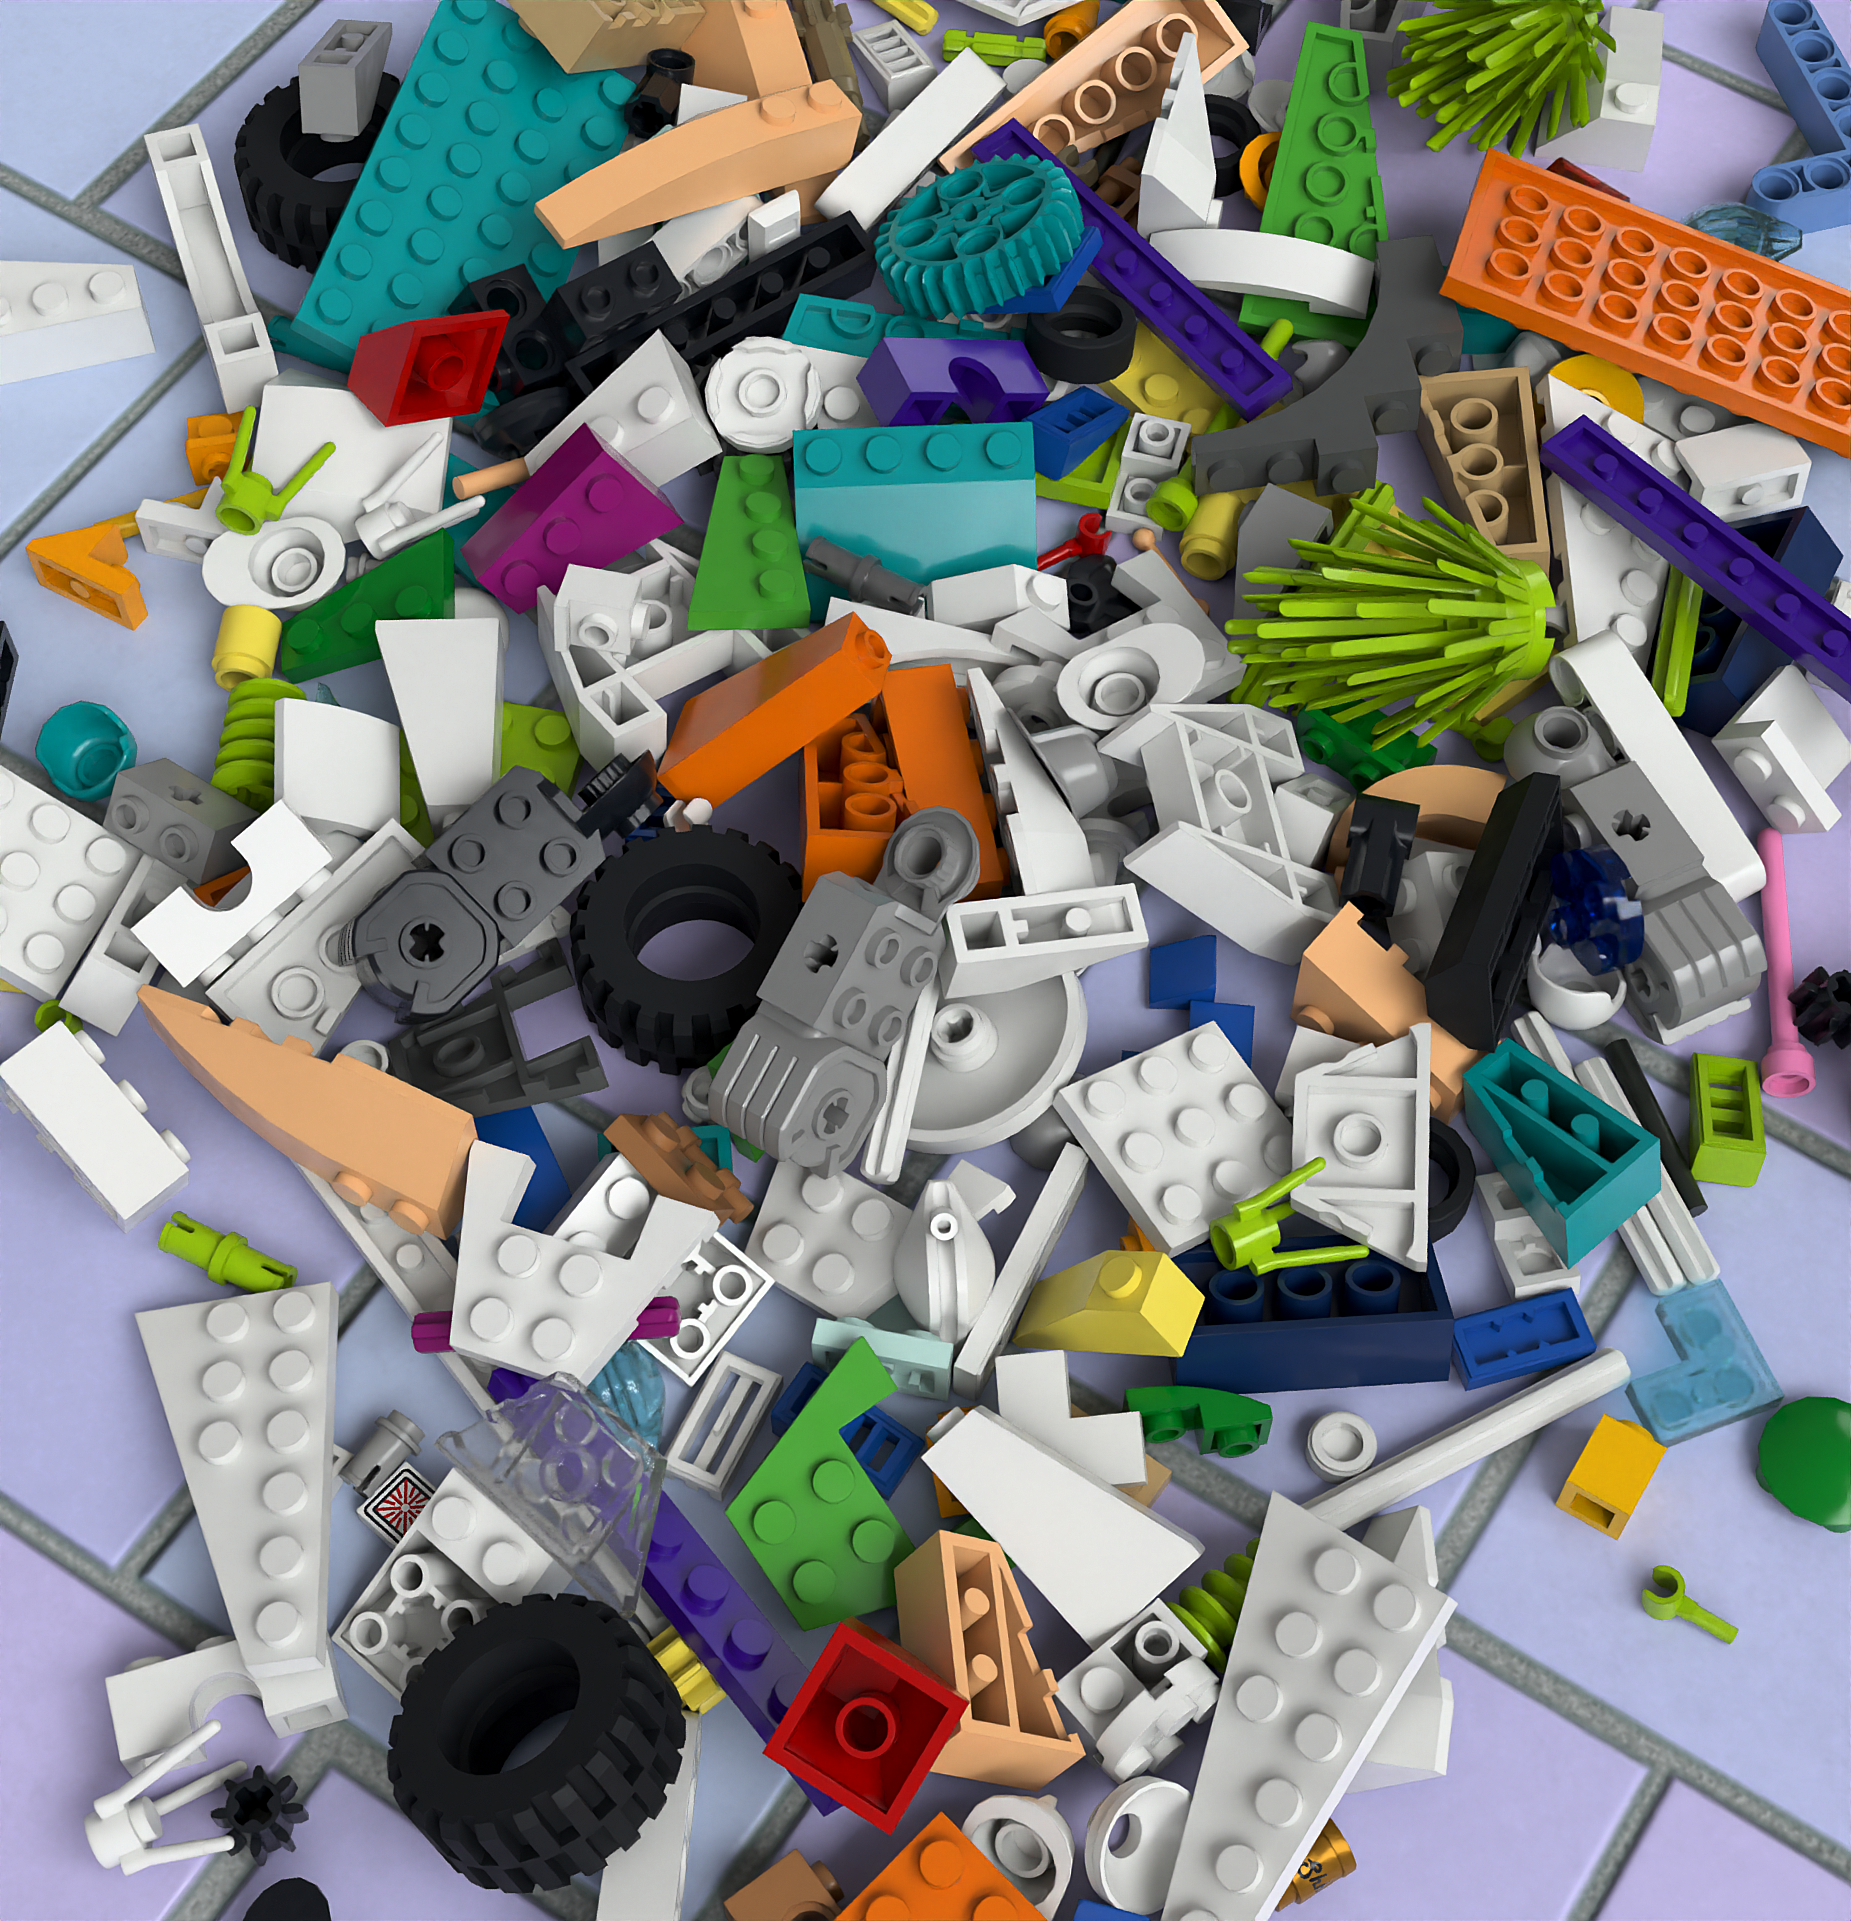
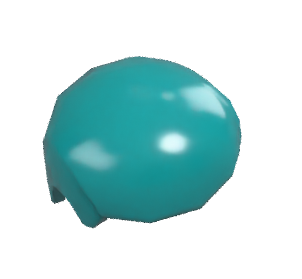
[35,701,137,803]

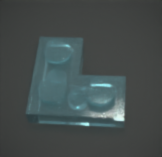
[1625,1278,1785,1448]

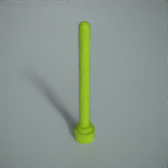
[1146,318,1294,532]

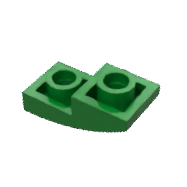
[1122,1386,1273,1458]

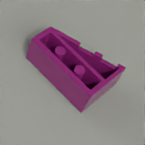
[460,422,685,615]

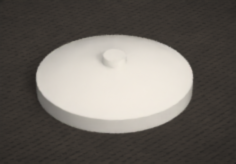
[872,970,1088,1154]

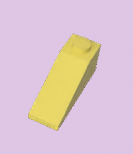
[1012,1250,1205,1357]

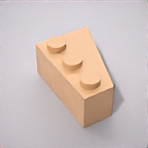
[1290,901,1502,1125]
[894,1529,1086,1791]

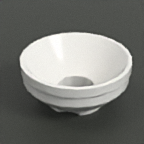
[1084,1776,1193,1915]

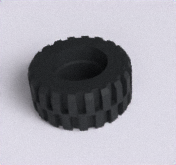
[234,72,400,274]
[569,824,805,1076]
[387,1593,686,1894]

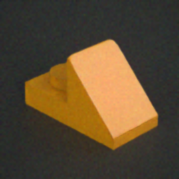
[25,523,148,631]

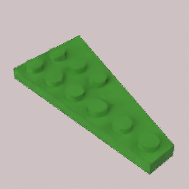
[1237,21,1389,353]

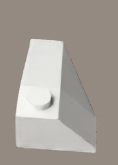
[1345,1505,1454,1794]

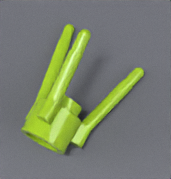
[215,405,336,535]
[1209,1157,1369,1276]

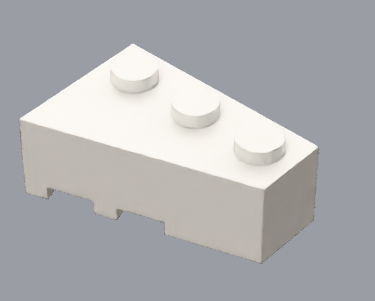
[524,329,722,487]

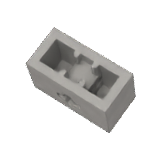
[103,758,262,885]

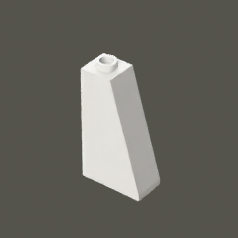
[375,618,505,839]
[921,1405,1205,1651]

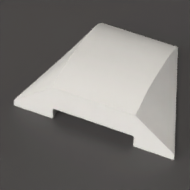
[251,368,453,544]

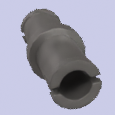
[803,535,927,617]

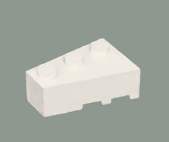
[0,260,156,385]
[0,1020,191,1234]

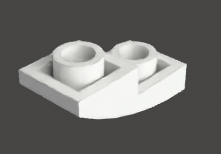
[1105,412,1192,542]

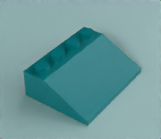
[792,422,1037,623]

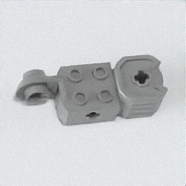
[1503,706,1768,1046]
[708,806,980,1180]

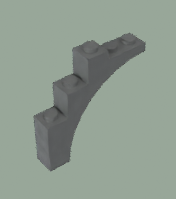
[1191,235,1464,497]

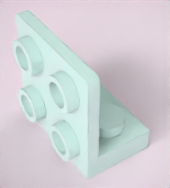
[811,1293,957,1401]

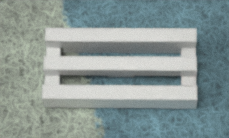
[659,1350,784,1502]

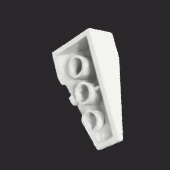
[1534,5,1664,173]
[1137,32,1224,243]
[966,667,1107,897]

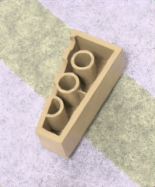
[507,0,706,74]
[1415,366,1550,580]

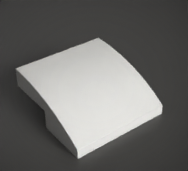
[274,698,400,841]

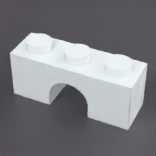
[130,798,335,988]
[105,1631,349,1777]

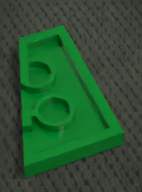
[281,527,455,684]

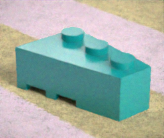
[1462,1037,1661,1270]

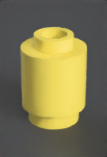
[1179,492,1246,580]
[211,604,282,692]

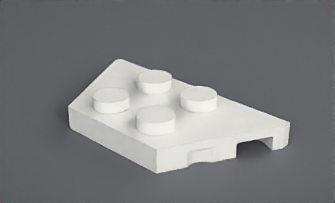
[1291,1022,1431,1272]

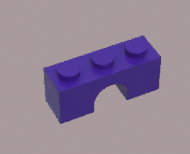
[856,337,1050,427]

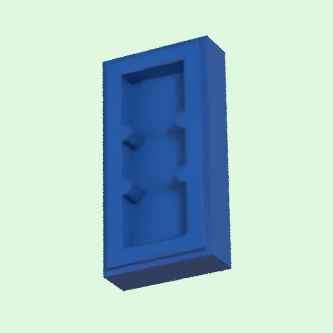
[1451,1287,1597,1392]

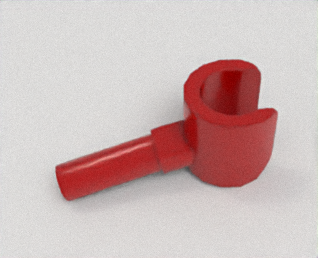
[1037,513,1112,571]

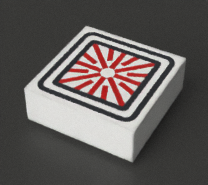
[356,1461,437,1550]

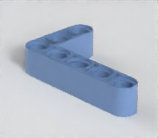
[1740,0,1851,241]

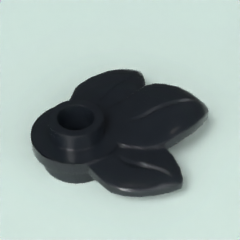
[1064,554,1143,635]

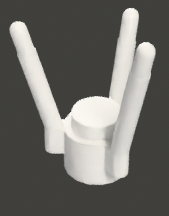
[355,432,485,560]
[84,1719,248,1876]

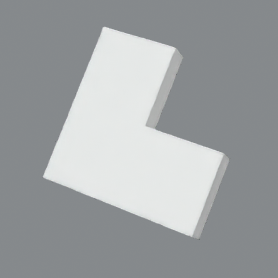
[995,1349,1148,1488]

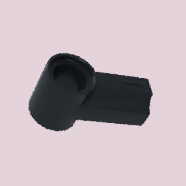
[624,48,695,140]
[1338,792,1420,922]

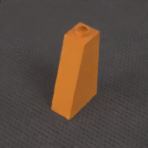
[657,611,892,809]

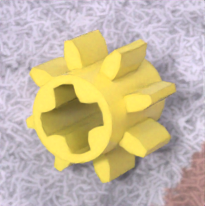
[646,1624,727,1715]

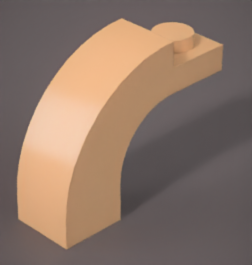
[1325,765,1507,927]

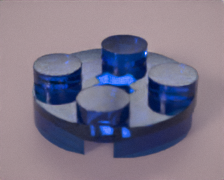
[1548,843,1645,976]

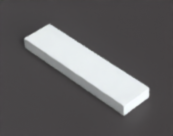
[953,1142,1090,1402]

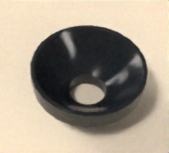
[472,386,576,461]

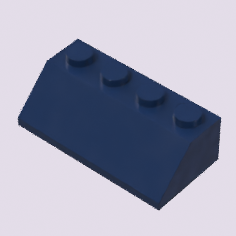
[1645,506,1844,737]
[1168,1232,1455,1395]

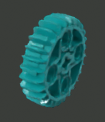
[874,153,1085,320]

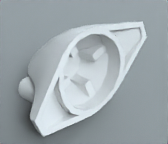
[894,1179,995,1358]

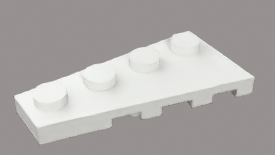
[204,818,425,1058]

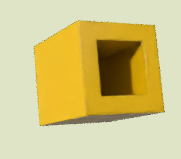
[1555,1413,1667,1541]

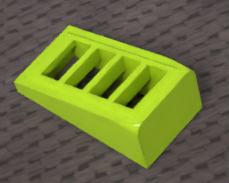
[1689,1052,1767,1187]

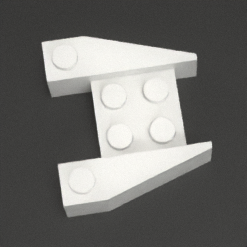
[537,538,812,773]
[1096,704,1342,966]

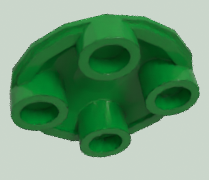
[1755,1396,1851,1533]

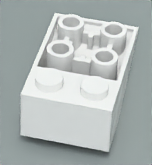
[542,1152,775,1387]
[331,1467,589,1702]

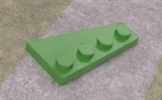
[687,454,811,630]

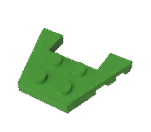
[723,1336,1016,1632]

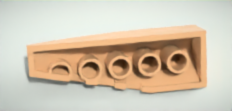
[680,0,838,226]
[936,0,1249,175]
[534,79,862,250]
[136,984,479,1241]

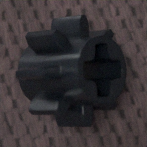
[1788,966,1851,1050]
[211,1765,309,1866]

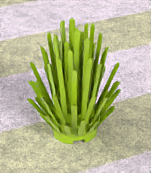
[1386,0,1616,159]
[1224,496,1556,752]

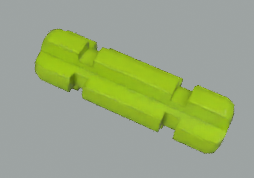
[942,29,1047,67]

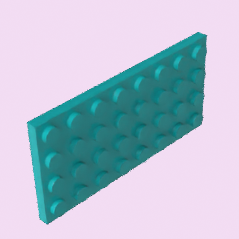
[289,0,638,427]

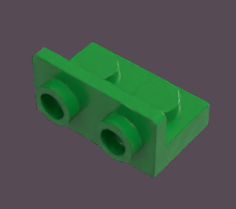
[1295,699,1438,793]

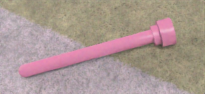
[1756,827,1816,1098]

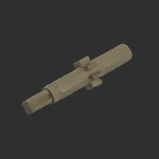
[790,0,871,153]

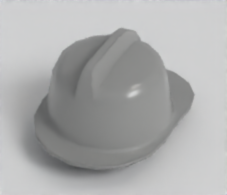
[1006,707,1119,826]

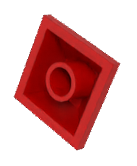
[346,309,510,427]
[762,1616,970,1836]

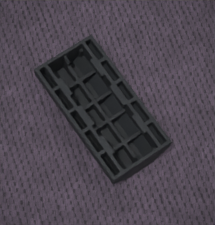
[1424,772,1565,1053]

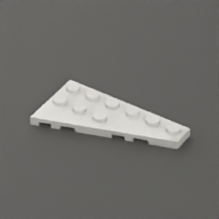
[1535,373,1690,675]
[134,1281,339,1679]
[1161,1490,1458,1921]

